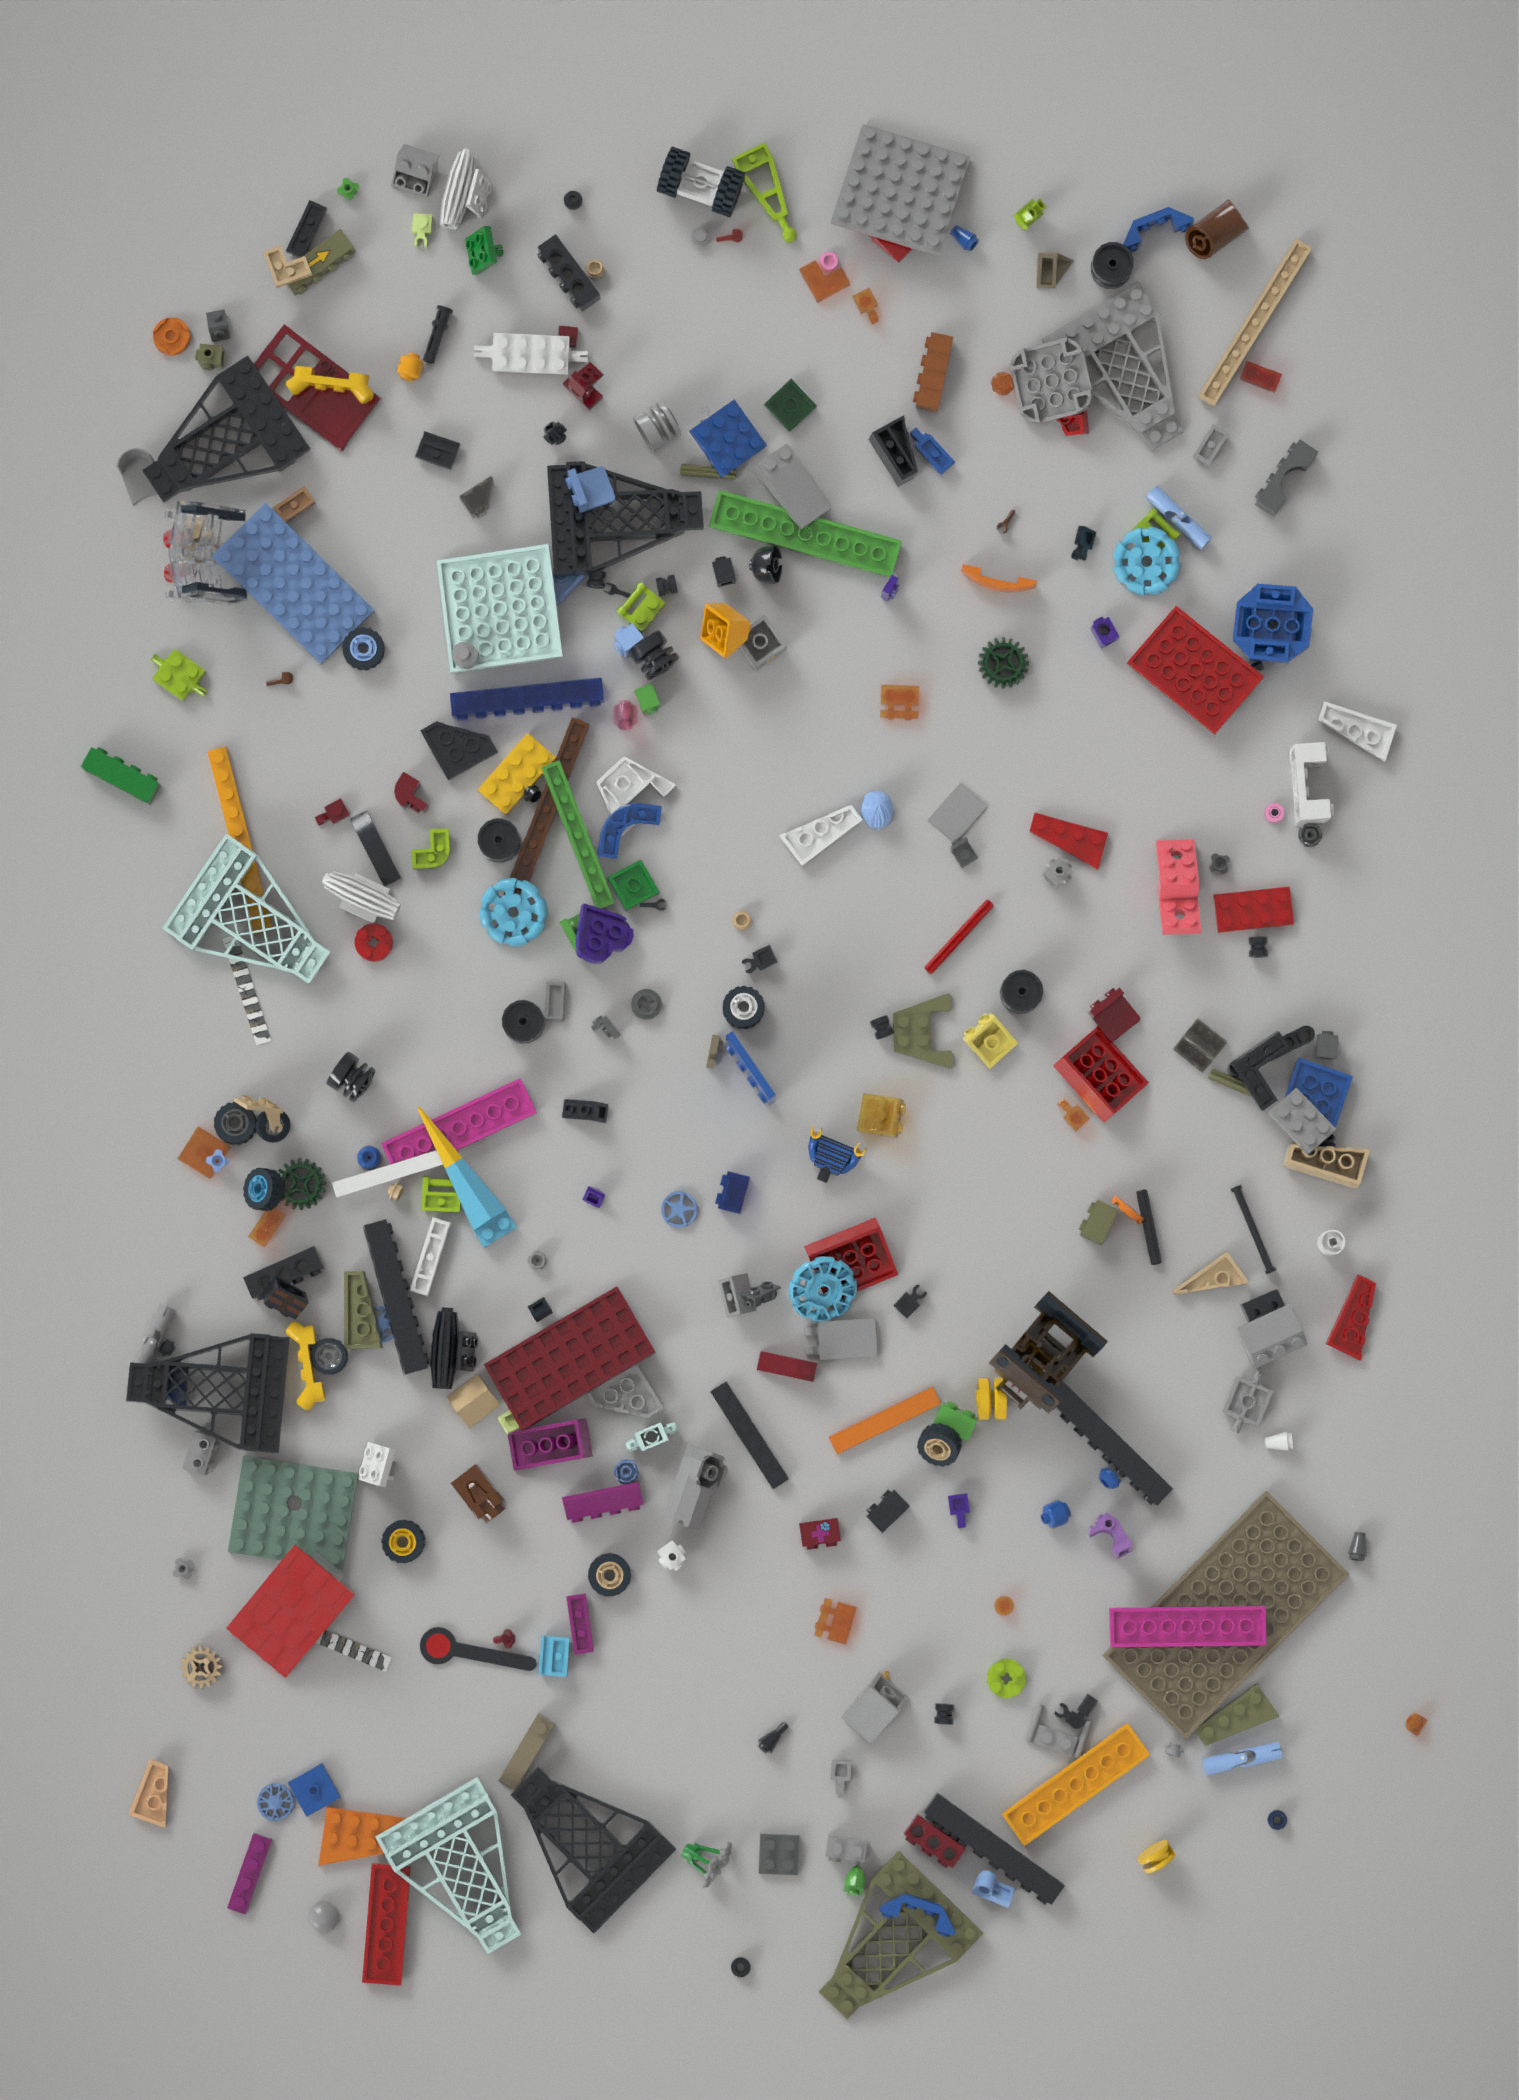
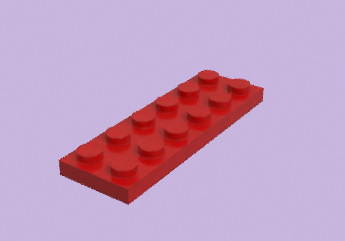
[362,1863,411,1986]

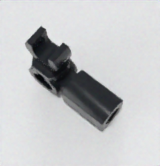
[1054,1694,1098,1729]

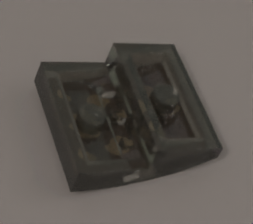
[1173,1018,1228,1073]

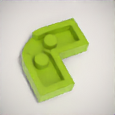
[412,828,450,869]

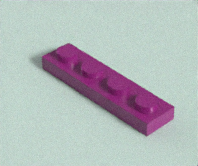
[227,1833,272,1914]

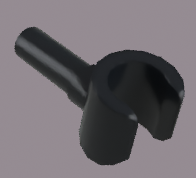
[603,582,631,598]
[640,899,666,911]

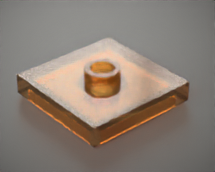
[177,1126,231,1179]

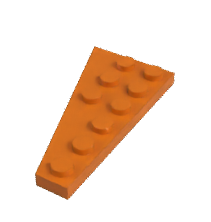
[318,1807,406,1866]

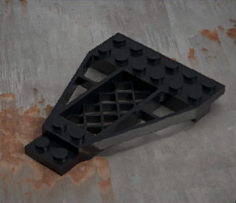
[142,355,311,503]
[547,461,704,577]
[126,1333,290,1453]
[511,1767,676,1934]

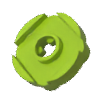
[987,1659,1026,1698]

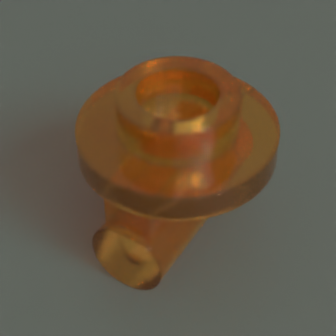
[1406,1713,1427,1736]

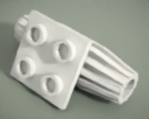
[440,149,492,230]
[322,871,402,923]

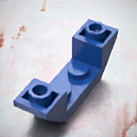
[1123,207,1194,253]
[879,1893,955,1937]

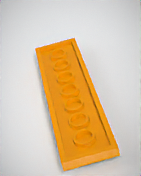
[1001,1723,1150,1846]

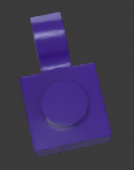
[948,1493,970,1528]

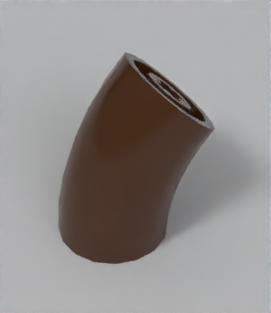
[1185,199,1249,259]

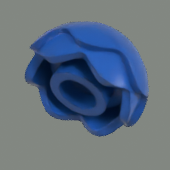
[357,1146,381,1170]
[1099,1467,1121,1489]

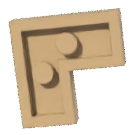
[263,245,312,288]

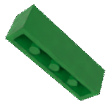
[80,747,161,805]

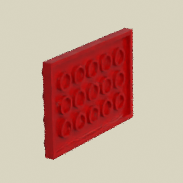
[1127,606,1264,735]

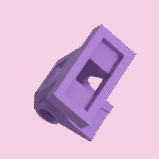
[1088,1512,1133,1560]

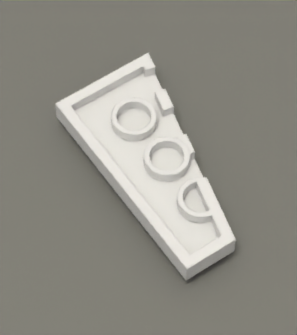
[1318,701,1397,762]
[779,805,863,866]

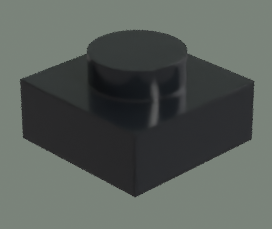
[527,1297,553,1323]

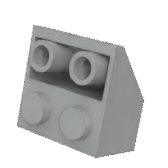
[391,144,440,198]

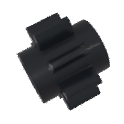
[543,422,567,445]

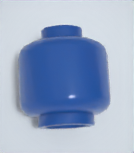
[1040,1500,1071,1529]

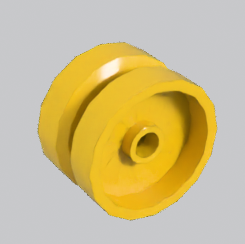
[976,1377,1007,1420]

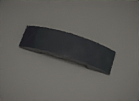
[350,811,401,887]

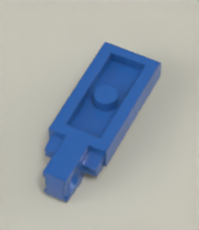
[910,428,955,475]

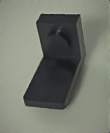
[562,1099,608,1123]

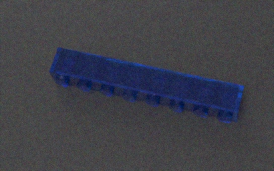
[450,677,605,721]

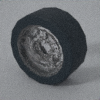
[311,1338,348,1374]

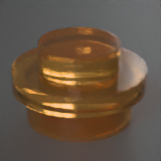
[994,1596,1014,1615]

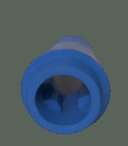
[950,225,979,251]

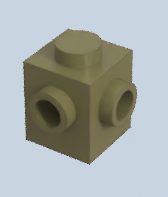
[195,344,225,371]

